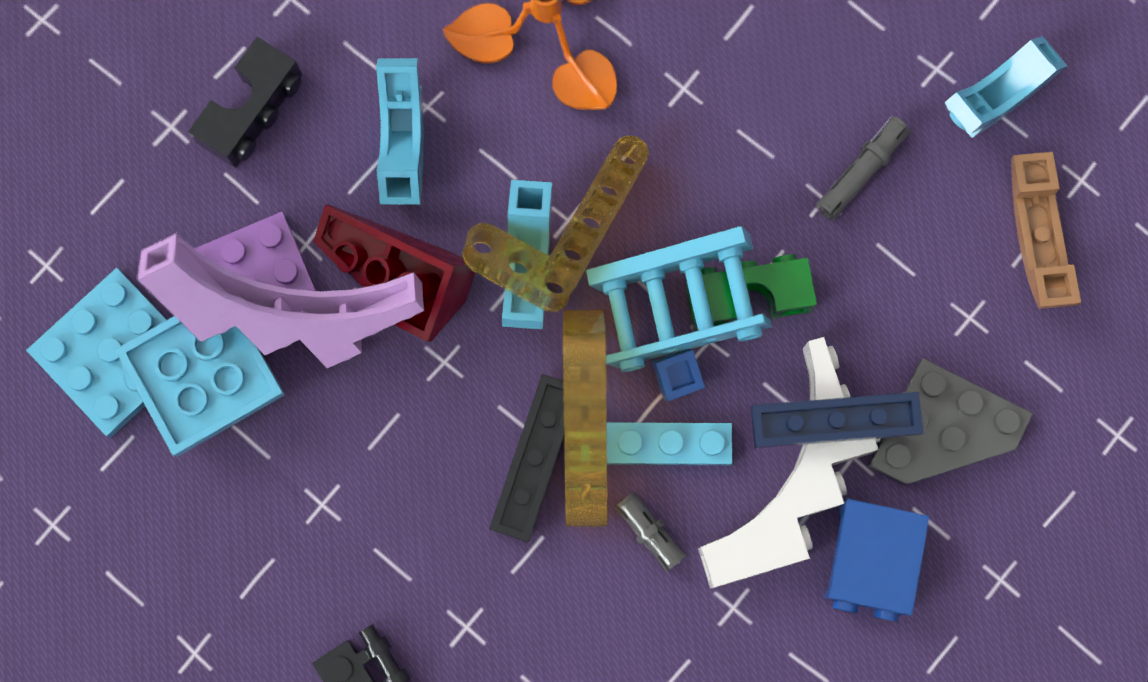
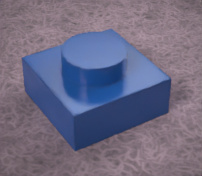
[651,349,705,401]

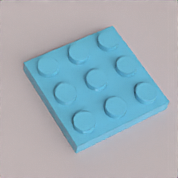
[26,268,167,438]
[115,316,285,457]

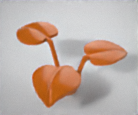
[443,0,617,110]

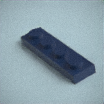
[750,392,924,449]

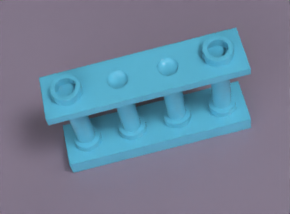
[586,226,772,372]

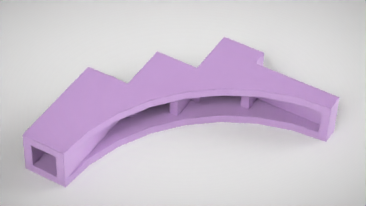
[138,233,424,368]

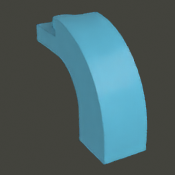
[945,36,1068,138]
[376,58,424,205]
[502,180,552,329]

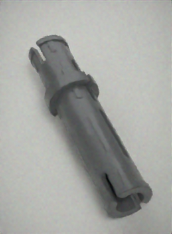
[815,117,911,221]

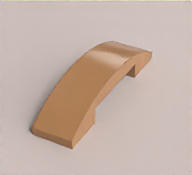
[1011,152,1081,309]

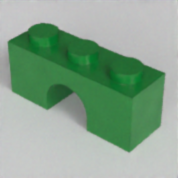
[685,254,817,332]

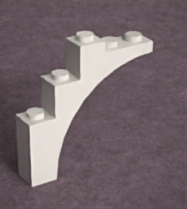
[698,337,881,588]

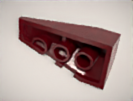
[313,205,478,342]

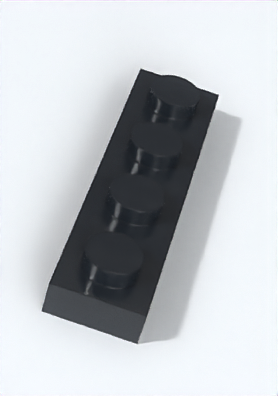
[489,374,581,543]

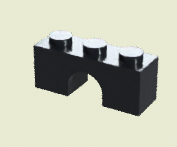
[188,37,303,168]

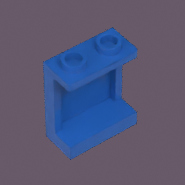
[823,499,929,622]

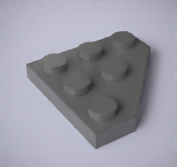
[867,358,1033,485]

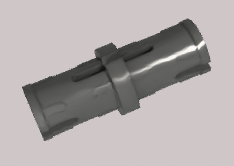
[614,491,687,572]

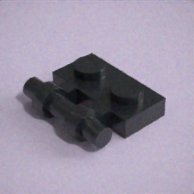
[312,624,411,682]

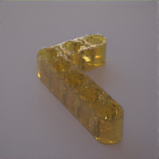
[462,135,649,312]
[563,309,607,527]

